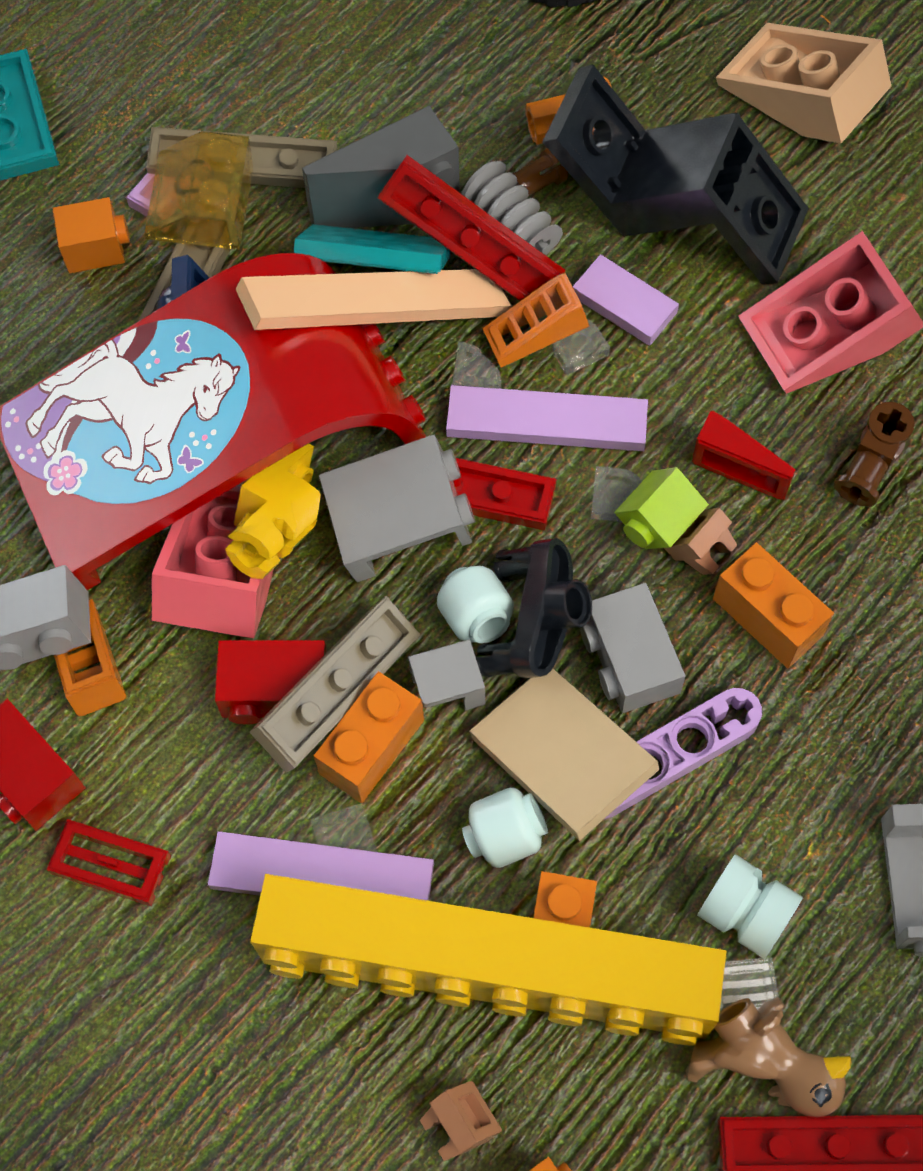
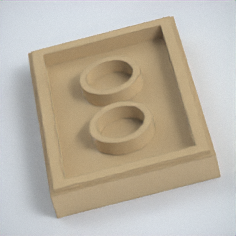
[470,669,659,841]

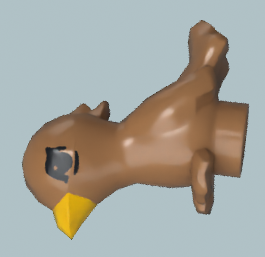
[685,997,851,1117]

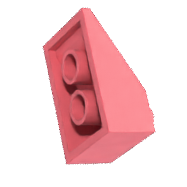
[738,231,923,393]
[152,486,274,639]

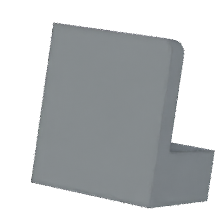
[408,639,485,710]

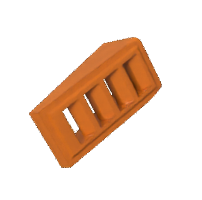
[482,273,589,368]
[54,599,126,716]

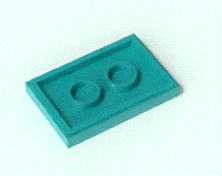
[0,48,60,181]
[294,224,451,274]

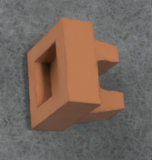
[664,508,737,575]
[420,1080,503,1161]

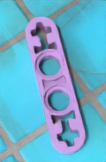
[604,688,762,820]

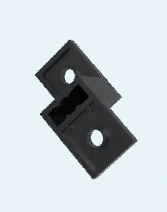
[543,64,809,285]

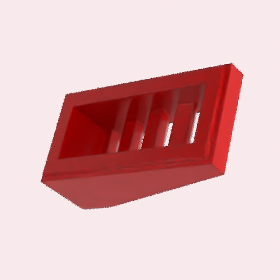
[692,410,796,500]

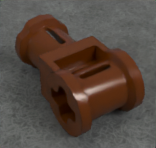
[834,402,915,507]

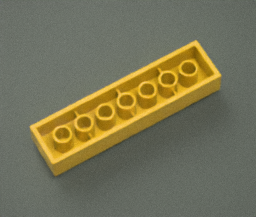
[250,874,727,1046]

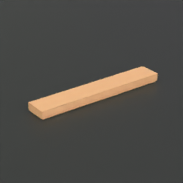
[236,269,511,330]

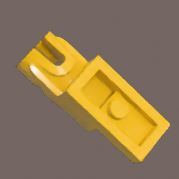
[225,443,321,579]

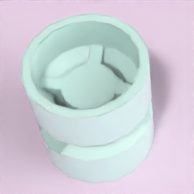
[697,854,803,959]

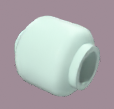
[437,566,514,643]
[462,788,548,868]

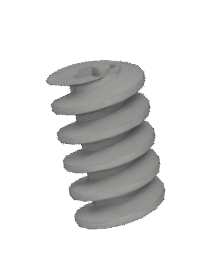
[462,161,563,255]

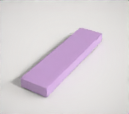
[446,385,648,451]
[208,832,434,901]

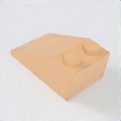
[716,23,891,143]

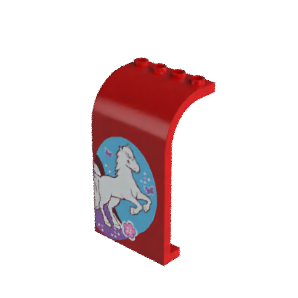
[0,253,427,590]

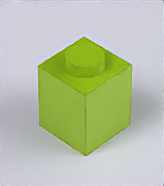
[614,467,709,549]

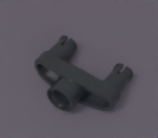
[476,538,592,678]

